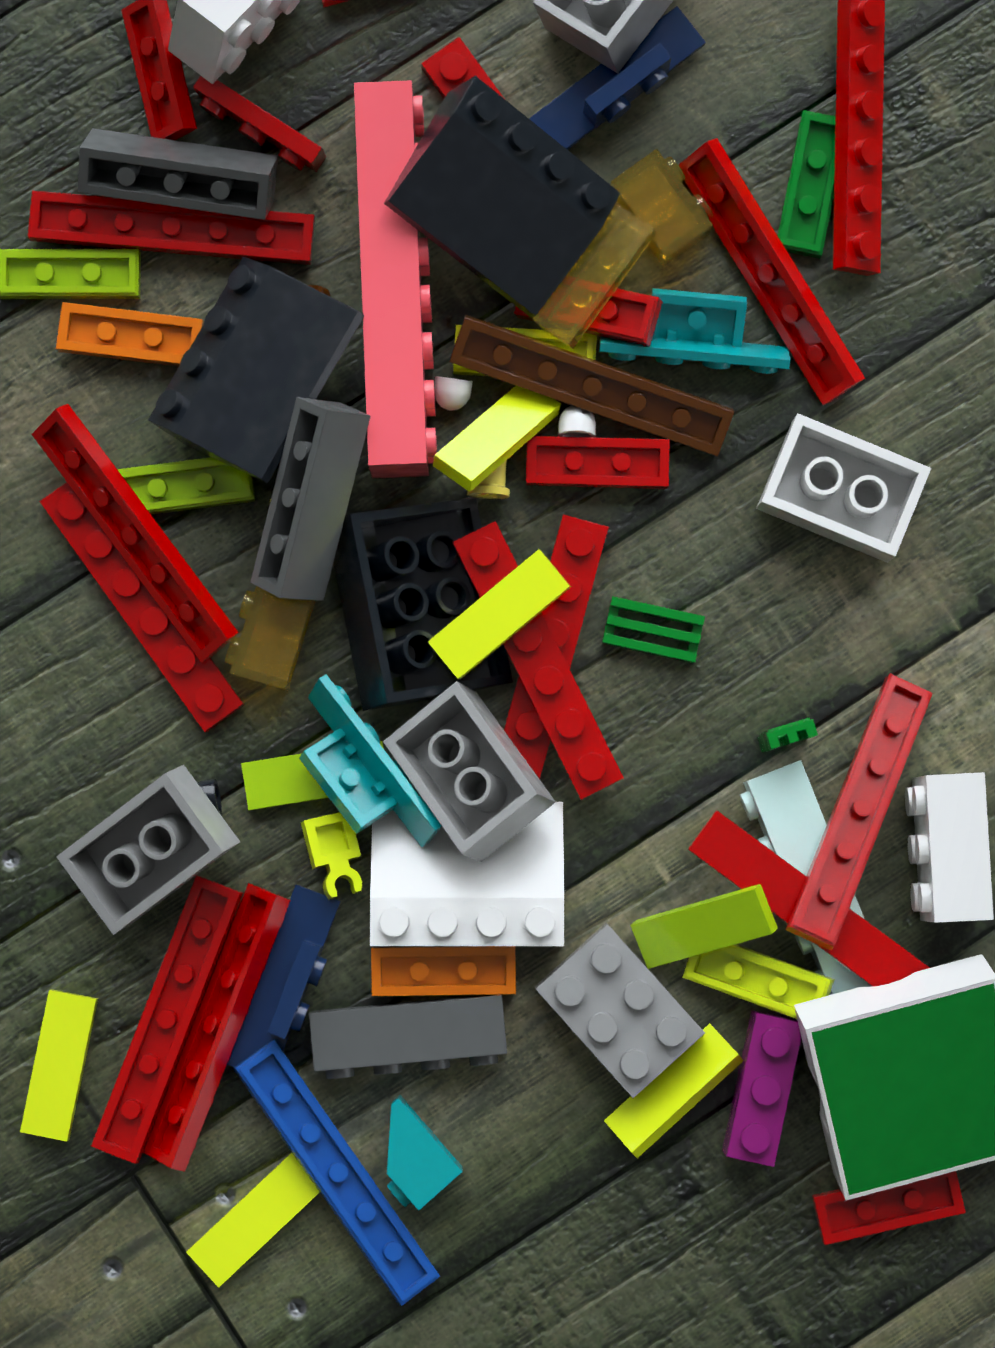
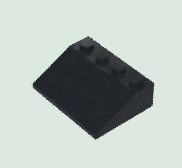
[384,76,620,318]
[148,257,364,483]
[334,497,513,711]

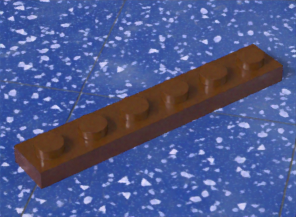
[449,314,734,456]

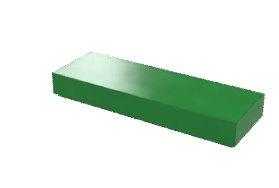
[777,110,836,259]

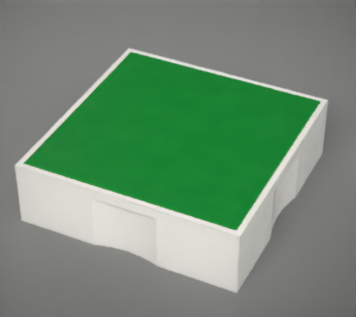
[794,954,995,1201]

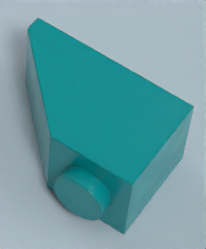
[387,1095,463,1211]

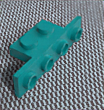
[599,288,790,374]
[299,674,442,847]

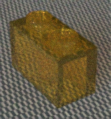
[610,149,713,267]
[225,586,315,692]

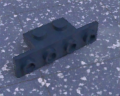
[529,6,706,150]
[227,884,341,1067]

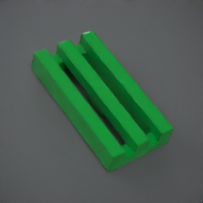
[602,596,705,664]
[757,717,818,753]

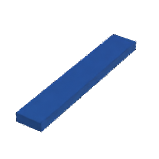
[233,1040,440,1306]

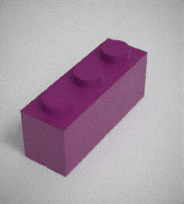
[722,1010,801,1167]

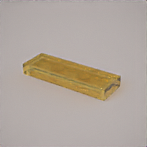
[532,204,657,349]

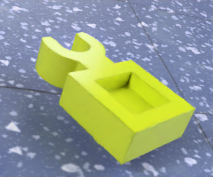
[301,812,362,900]

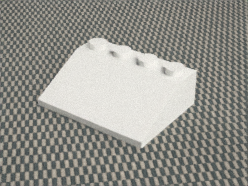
[370,802,564,946]

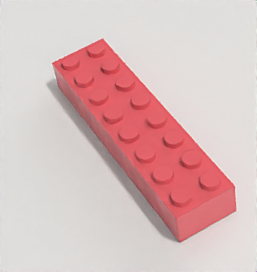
[354,80,437,478]

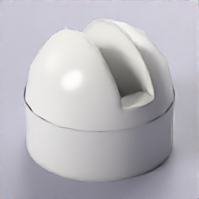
[434,376,473,411]
[558,405,596,437]

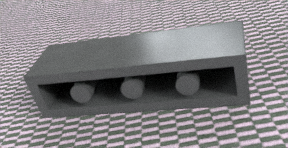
[78,128,278,220]
[250,397,371,601]
[309,994,507,1079]

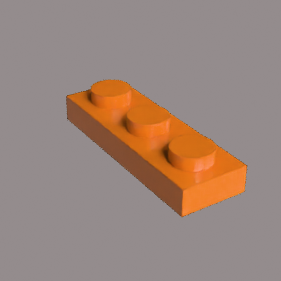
[56,302,204,366]
[371,946,516,996]

